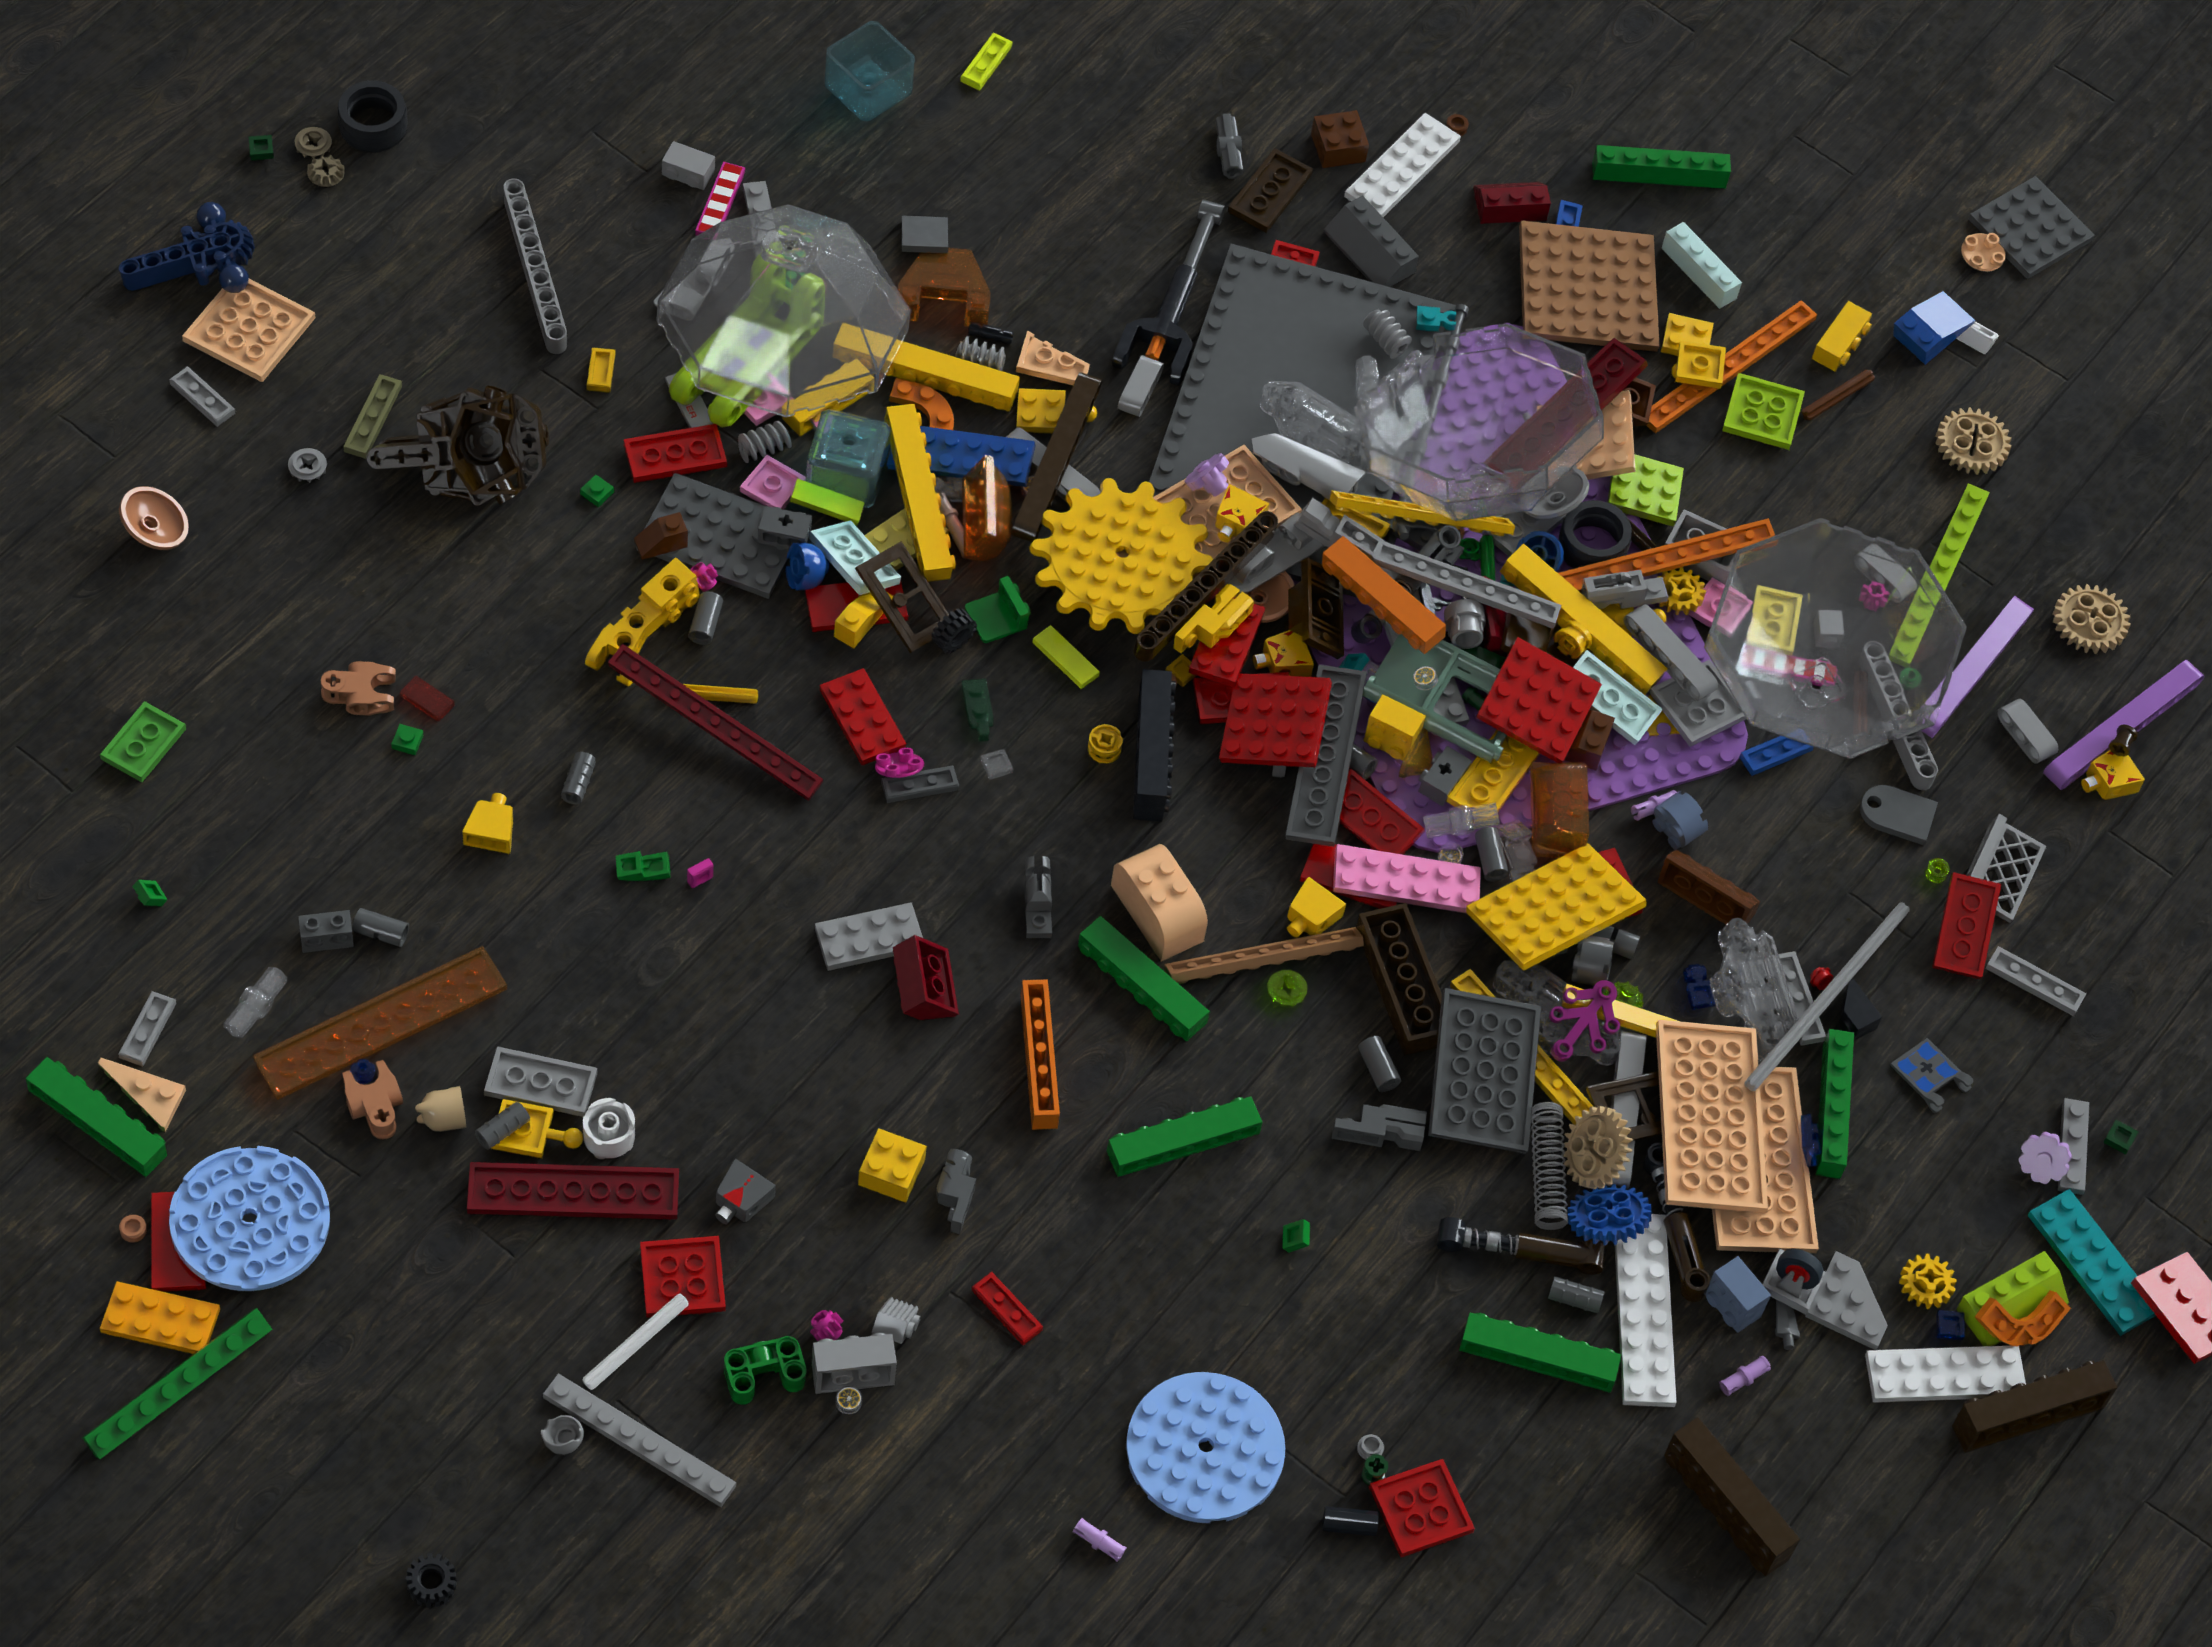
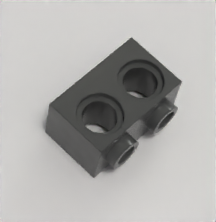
[298,910,354,953]

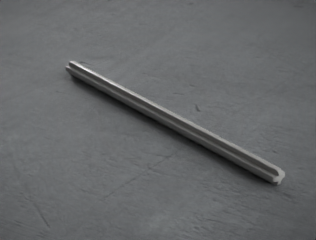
[1744,902,1910,1091]

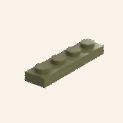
[344,374,402,459]

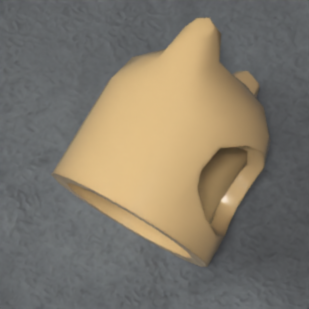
[415,1086,466,1132]

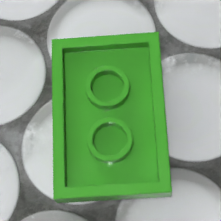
[100,701,186,782]

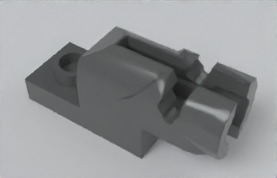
[1024,856,1052,938]
[936,1149,976,1234]

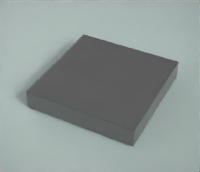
[902,216,948,253]

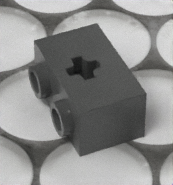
[758,506,812,549]
[1418,746,1472,807]

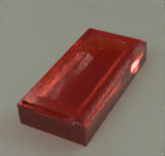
[400,676,455,722]

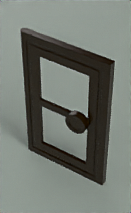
[855,541,949,653]
[1586,1071,1662,1141]

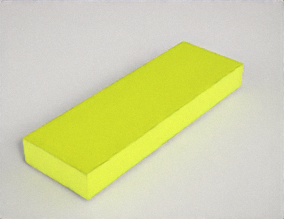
[960,33,1013,91]
[790,478,865,525]
[1032,625,1100,689]

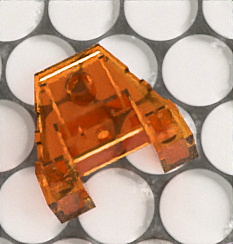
[895,248,991,326]

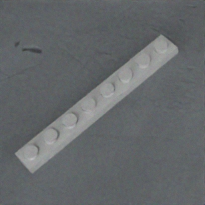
[1372,540,1562,628]
[543,1373,736,1507]

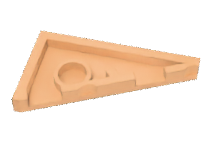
[98,1058,186,1132]

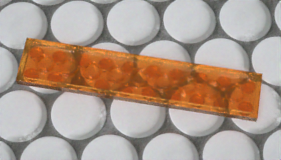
[253,946,507,1100]

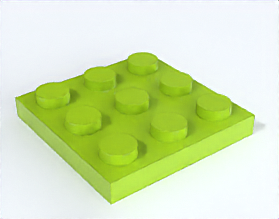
[1722,373,1805,450]
[1607,454,1684,526]

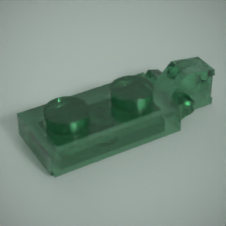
[961,678,994,741]

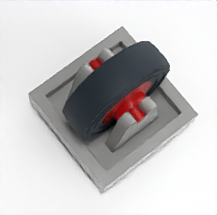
[1762,1249,1826,1315]

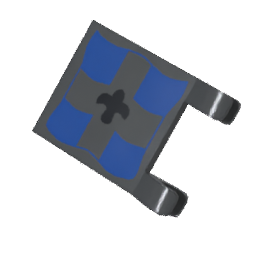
[1890,1038,1973,1113]

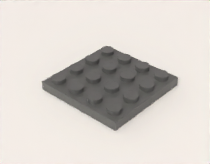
[1968,176,2095,279]

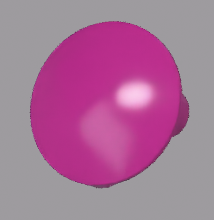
[875,748,924,778]

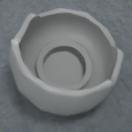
[541,1415,584,1455]

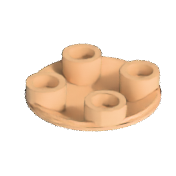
[1961,233,2006,272]

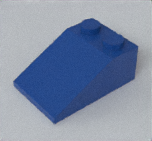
[1893,291,1975,365]

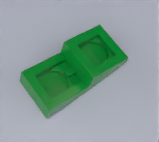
[616,851,671,881]

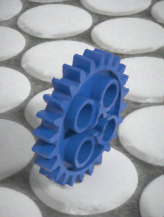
[1568,1184,1652,1245]

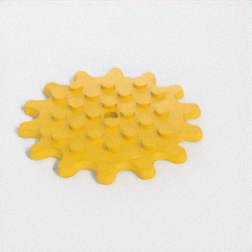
[1029,478,1213,634]

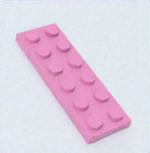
[1333,844,1481,913]

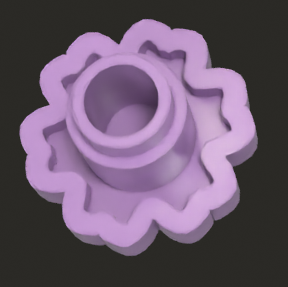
[1184,453,1229,496]
[2019,1132,2072,1184]

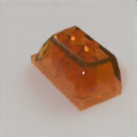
[962,455,1012,561]
[1530,762,1589,858]

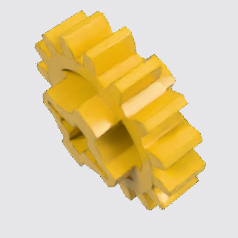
[1657,567,1706,615]
[1899,1254,1957,1309]

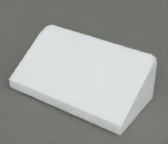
[1956,322,1999,354]

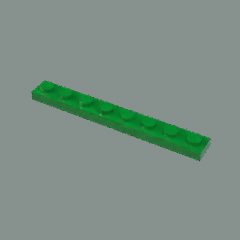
[82,1308,273,1460]

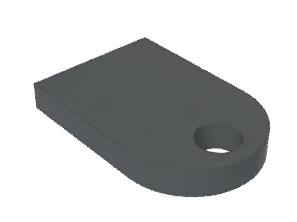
[1860,785,1938,845]

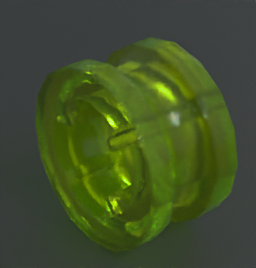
[1925,858,1950,883]

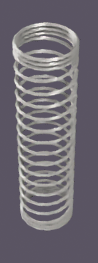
[1531,1102,1568,1230]

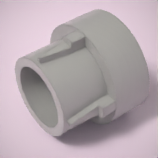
[1444,599,1486,649]

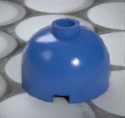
[1515,531,1564,572]
[786,543,829,590]

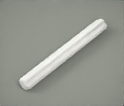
[582,1294,688,1390]

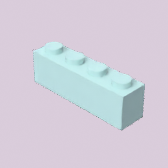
[1662,222,1742,309]

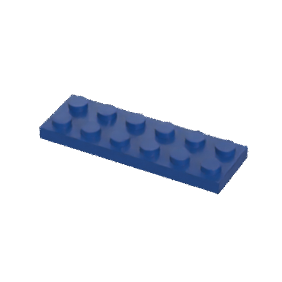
[887,426,1036,487]

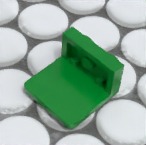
[965,576,1031,643]

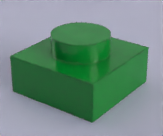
[580,475,614,507]
[391,724,424,755]
[132,880,168,906]
[1283,1219,1310,1253]

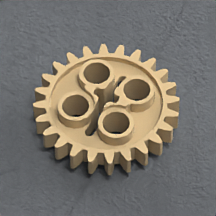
[1935,407,2012,475]
[2053,584,2130,654]
[1563,1106,1633,1189]

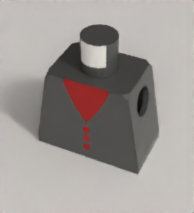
[715,1159,776,1224]

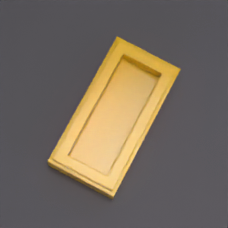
[587,348,615,392]

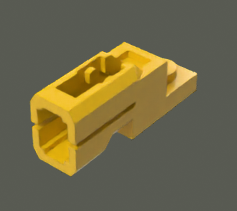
[1174,584,1254,653]

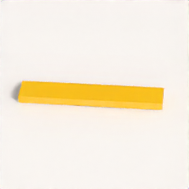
[1562,984,1680,1038]

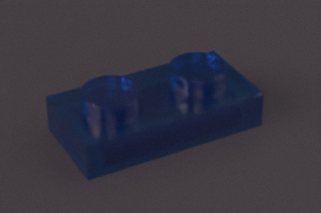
[1801,1114,1821,1167]

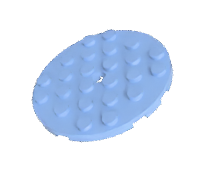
[169,1146,330,1291]
[1126,1372,1285,1523]

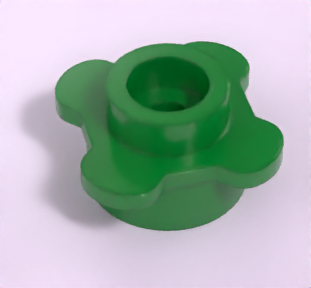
[1459,538,1480,561]

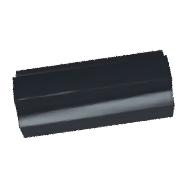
[1322,1506,1378,1536]

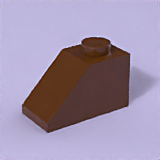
[634,512,688,560]

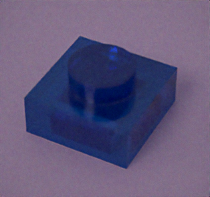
[1936,1310,1965,1340]

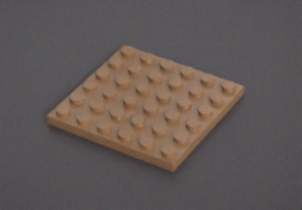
[1519,221,1659,352]

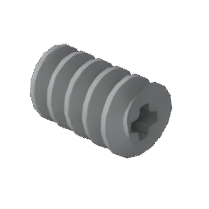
[1363,309,1412,359]
[955,336,1006,371]
[738,421,792,463]

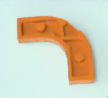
[890,378,954,430]
[1975,1290,2071,1346]

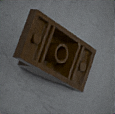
[1284,557,1344,660]

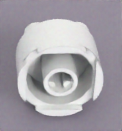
[583,1098,635,1159]

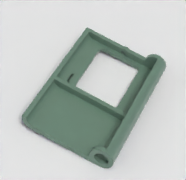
[1363,634,1507,763]

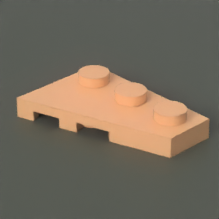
[1016,331,1090,385]

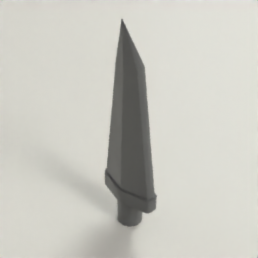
[1775,1300,1800,1350]

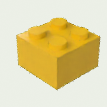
[1363,694,1426,763]
[858,1128,927,1203]

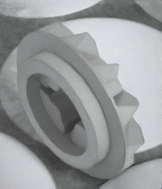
[288,448,327,483]

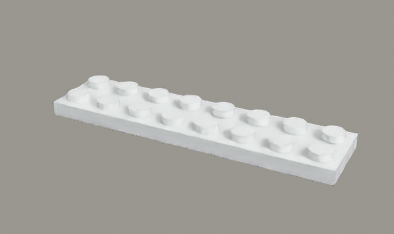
[1615,1214,1676,1407]

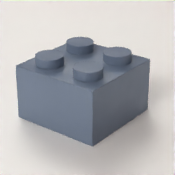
[1705,1256,1771,1333]

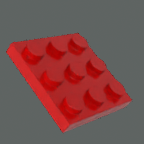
[640,1236,726,1318]
[1369,1459,1475,1558]

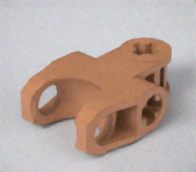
[321,661,396,715]
[342,1060,403,1140]

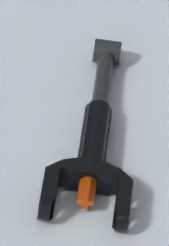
[1112,199,1225,386]

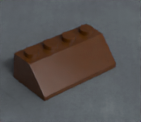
[1657,850,1760,930]

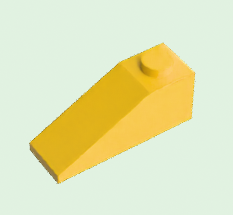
[834,592,893,648]

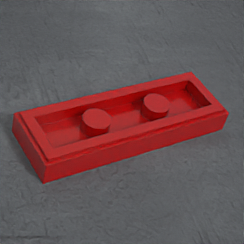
[971,1272,1043,1345]

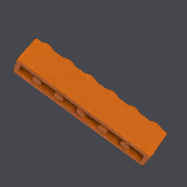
[1322,536,1446,654]
[1021,979,1060,1130]

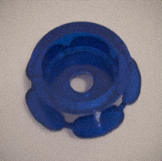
[350,1059,376,1084]

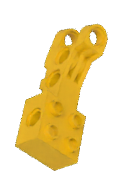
[585,557,700,686]

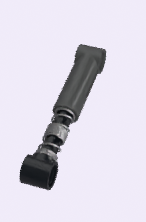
[1351,525,1461,644]

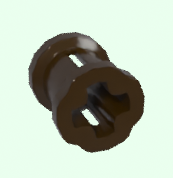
[2109,724,2138,757]

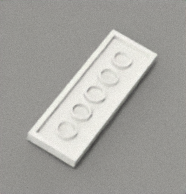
[1344,113,1461,217]
[1865,1345,2026,1402]

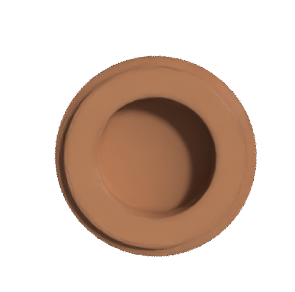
[119,1215,147,1242]

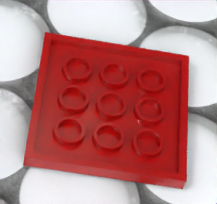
[1476,637,1602,765]
[1219,674,1332,768]

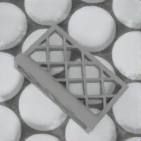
[1966,814,2046,923]

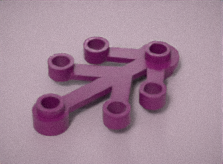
[1549,980,1620,1062]

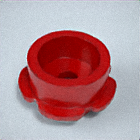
[1810,967,1833,990]

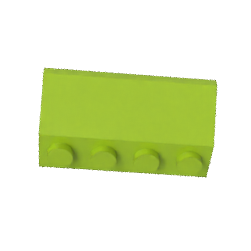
[1956,1251,2069,1346]

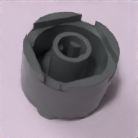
[1571,935,1615,986]

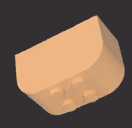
[1111,844,1208,962]

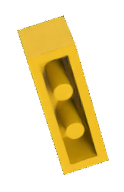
[1812,301,1872,372]

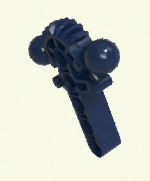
[119,202,255,293]

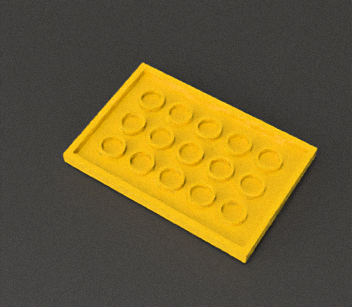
[1466,843,1646,971]

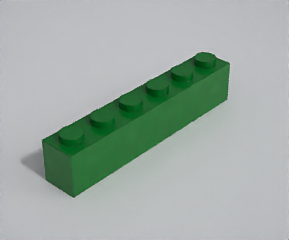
[1592,145,1731,189]
[1078,916,1210,1042]
[1815,1029,1854,1179]
[26,1057,167,1177]
[1107,1096,1263,1177]
[1459,1312,1621,1393]

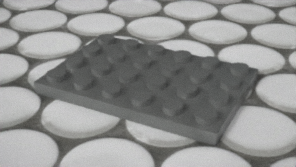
[636,473,790,599]
[1428,988,1541,1153]

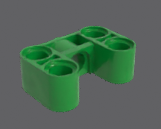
[724,1336,806,1405]

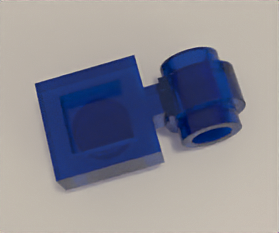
[1683,964,1717,1010]

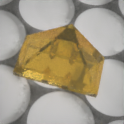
[1398,728,1433,778]

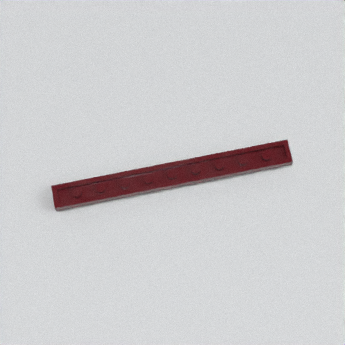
[608,644,823,801]

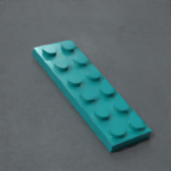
[2028,1189,2156,1336]

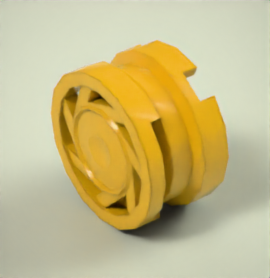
[1554,620,1593,659]
[1088,724,1123,764]

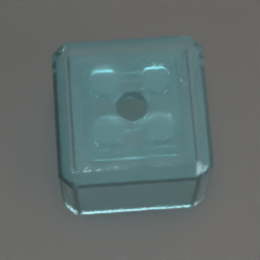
[825,21,915,121]
[806,409,891,508]

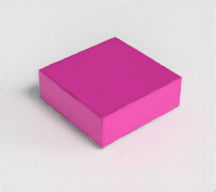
[687,858,713,888]

